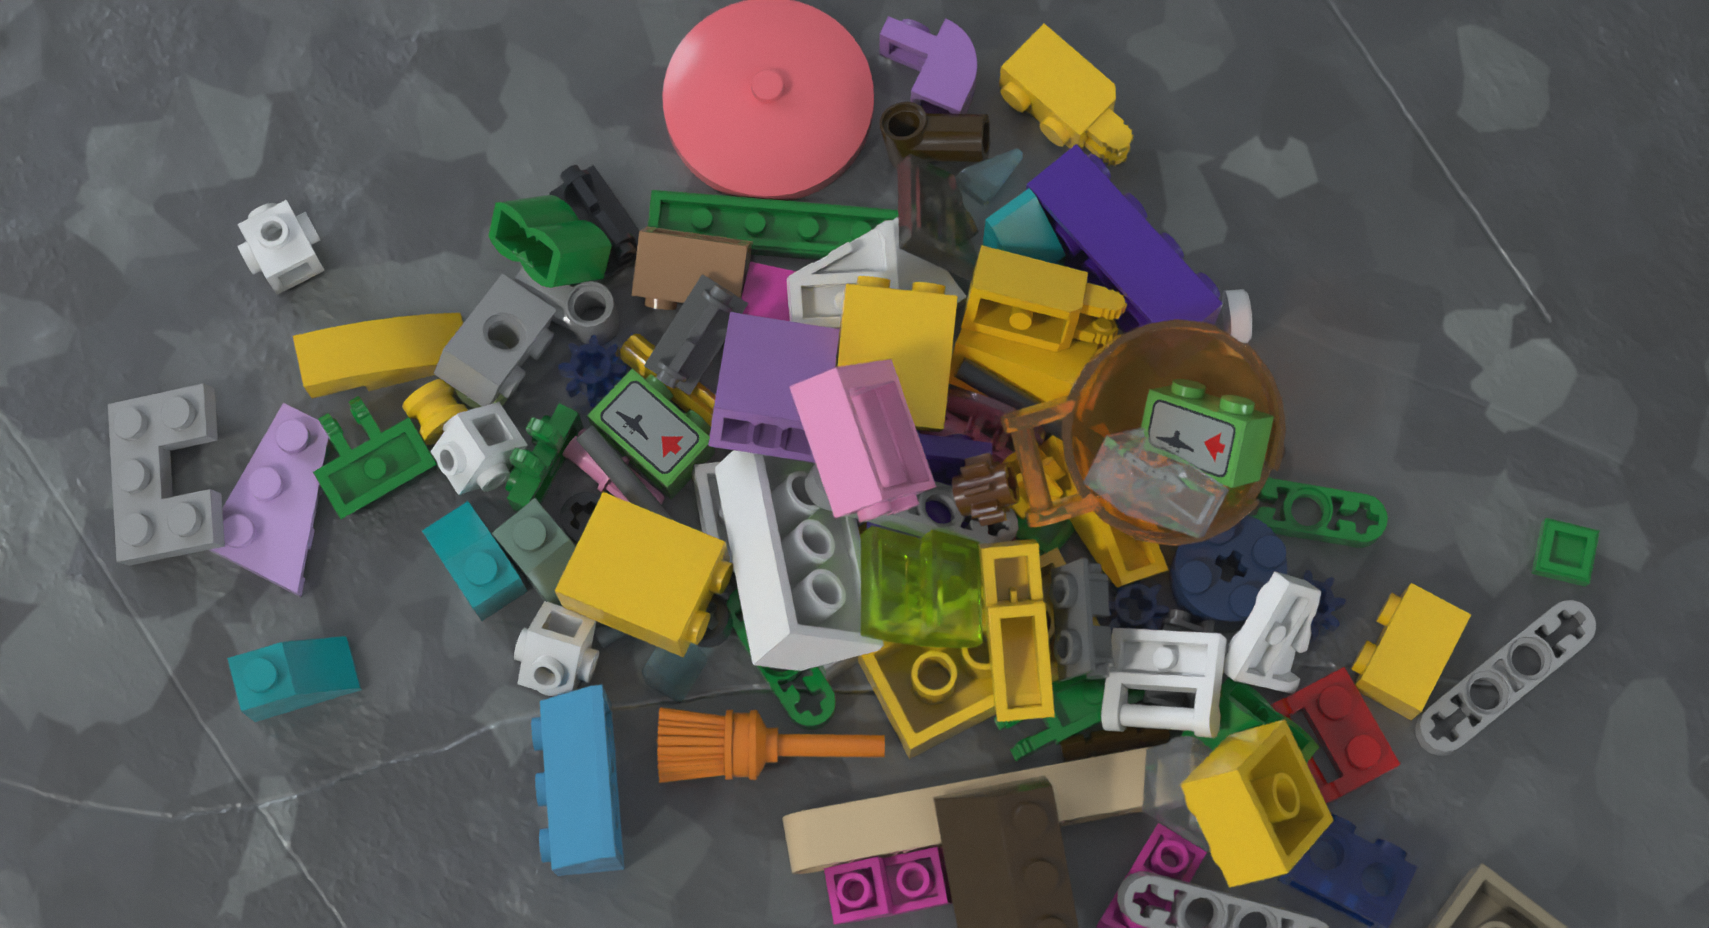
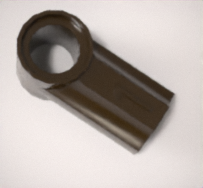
[879,101,991,172]

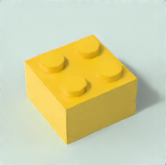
[1180,719,1334,887]

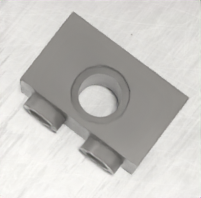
[434,273,556,406]

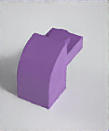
[879,16,977,114]

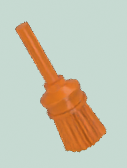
[657,707,885,783]

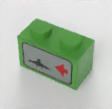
[587,369,715,500]
[1136,379,1274,488]

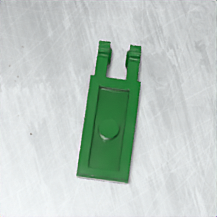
[994,674,1145,761]

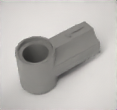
[515,266,620,346]

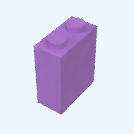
[708,312,840,463]

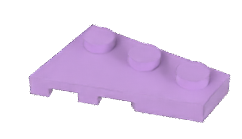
[209,403,332,597]

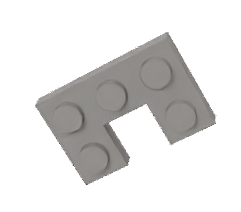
[108,383,225,566]

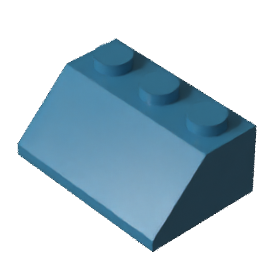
[531,685,625,876]

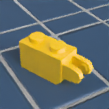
[999,23,1134,167]
[961,245,1127,352]

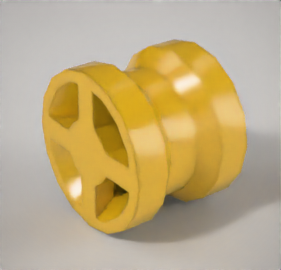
[402,379,468,445]

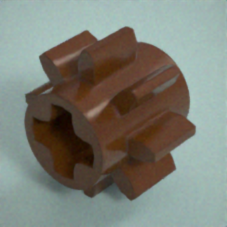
[952,452,1020,527]

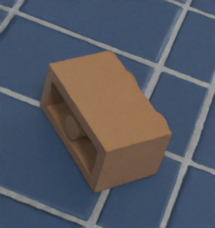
[632,226,753,310]

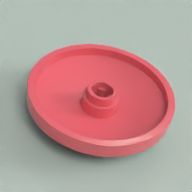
[663,0,874,201]

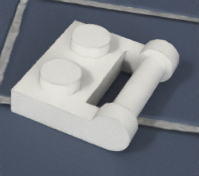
[1101,628,1227,738]

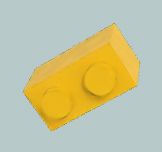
[1351,583,1471,721]

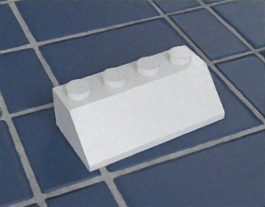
[714,450,884,671]

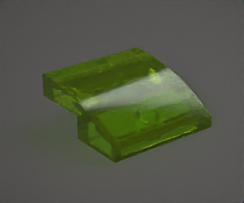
[861,525,983,648]

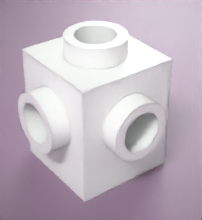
[238,200,325,295]
[430,402,527,495]
[514,601,599,696]

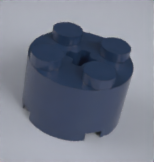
[1169,511,1287,634]

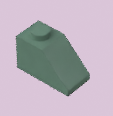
[492,498,576,606]

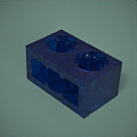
[1277,813,1418,928]

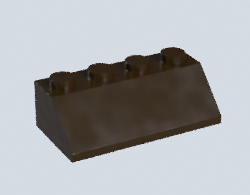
[933,775,1079,928]

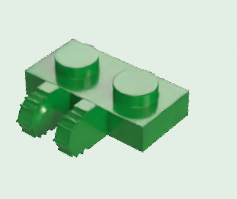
[313,396,437,520]
[505,403,584,513]

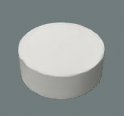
[1222,289,1252,345]

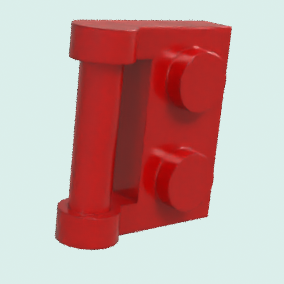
[1271,667,1401,805]

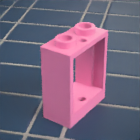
[789,359,936,523]

